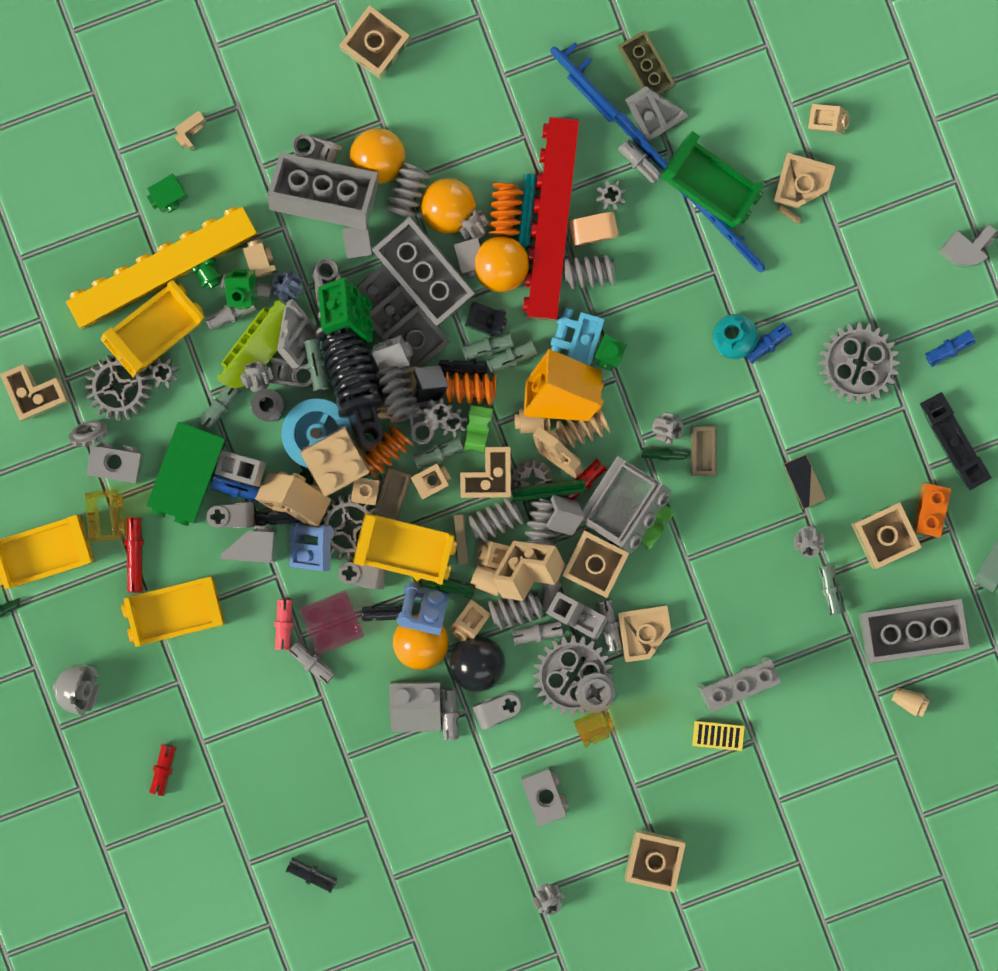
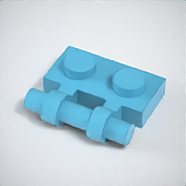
[550,307,605,366]

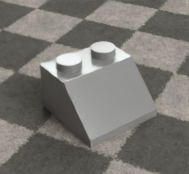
[221,526,277,563]
[390,681,441,732]

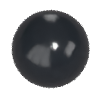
[450,636,505,692]

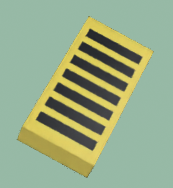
[692,720,745,751]

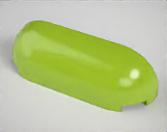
[217,301,285,388]

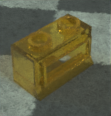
[85,490,126,543]
[574,711,615,748]

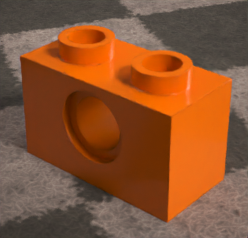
[912,483,951,538]

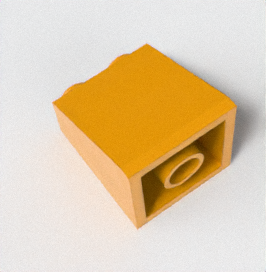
[524,349,604,421]

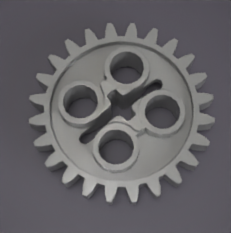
[818,322,900,404]
[532,635,614,717]

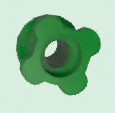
[191,258,223,290]

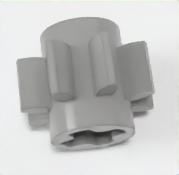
[596,180,626,211]
[460,209,489,239]
[149,358,179,388]
[240,361,273,392]
[421,399,454,430]
[438,409,468,438]
[652,412,683,444]
[793,526,825,557]
[532,884,565,915]

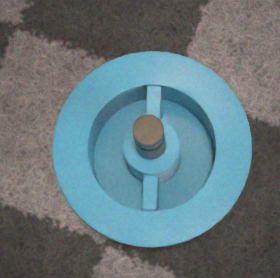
[282,399,352,468]

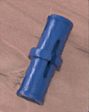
[746,322,793,364]
[925,329,976,367]
[211,474,260,503]

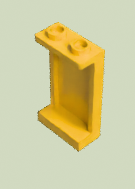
[101,280,205,378]
[353,512,457,585]
[0,515,95,590]
[121,576,226,647]

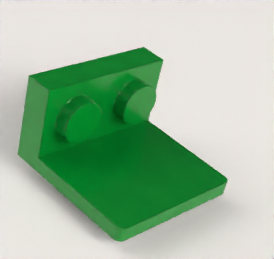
[318,277,374,343]

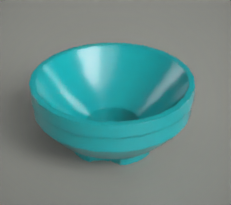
[713,314,758,359]

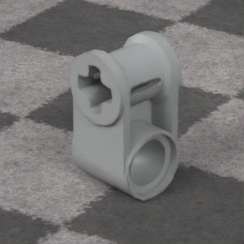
[292,134,342,163]
[268,358,313,388]
[409,402,434,445]
[206,502,255,528]
[338,561,386,590]
[472,691,521,730]

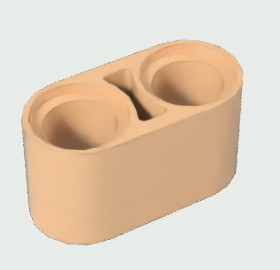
[568,211,619,246]

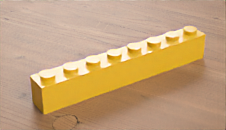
[66,206,259,330]

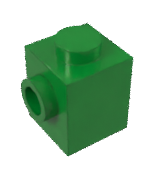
[147,173,188,213]
[224,270,258,310]
[593,335,627,371]

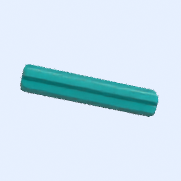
[517,173,537,248]

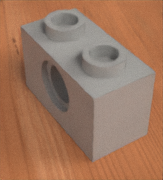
[86,442,144,484]
[521,767,569,827]

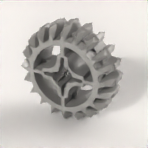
[84,354,153,421]
[316,494,378,561]

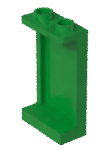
[660,131,765,228]
[146,422,227,526]

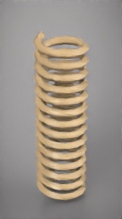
[778,205,801,224]

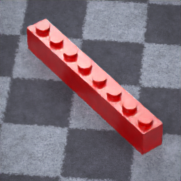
[523,117,579,321]

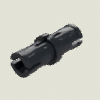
[285,857,337,893]

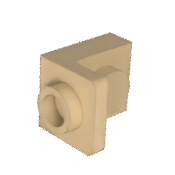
[808,104,849,135]
[174,111,207,151]
[351,478,380,506]
[476,540,510,569]
[450,600,491,641]

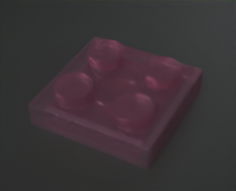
[299,590,364,655]

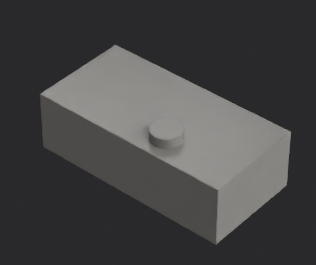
[267,152,379,230]
[372,217,478,326]
[859,599,970,665]

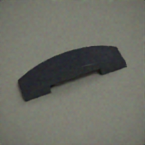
[920,392,992,491]

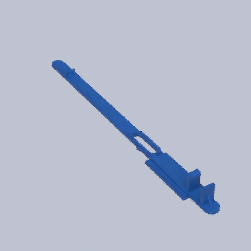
[550,42,765,272]

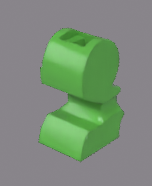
[464,404,493,453]
[641,505,676,550]

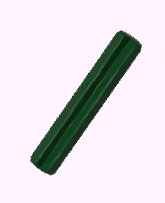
[512,479,586,501]

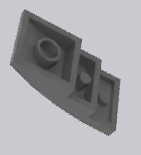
[356,263,450,368]

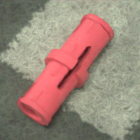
[274,599,294,650]

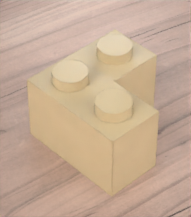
[0,364,71,421]
[460,447,511,498]
[255,471,331,526]
[492,541,566,601]

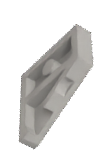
[625,86,688,142]
[277,299,319,369]

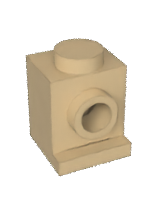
[243,239,278,279]
[411,464,451,500]

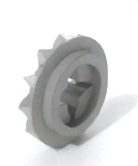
[68,421,108,447]
[513,460,553,500]
[575,672,615,713]

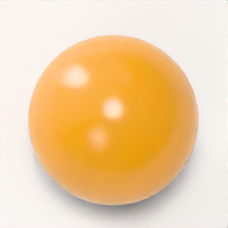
[350,128,406,184]
[420,178,476,234]
[474,236,529,292]
[393,614,449,670]

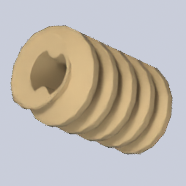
[555,410,611,449]

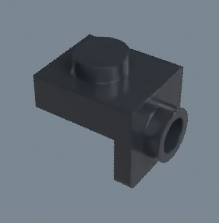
[465,302,507,336]

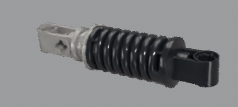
[312,258,385,452]

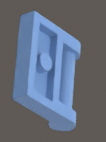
[290,522,334,571]
[397,581,450,635]

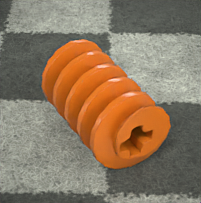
[488,183,524,236]
[445,372,496,405]
[361,425,414,479]

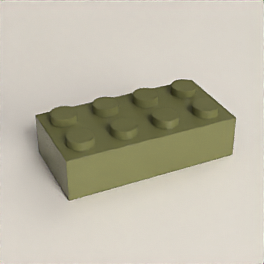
[617,30,676,95]

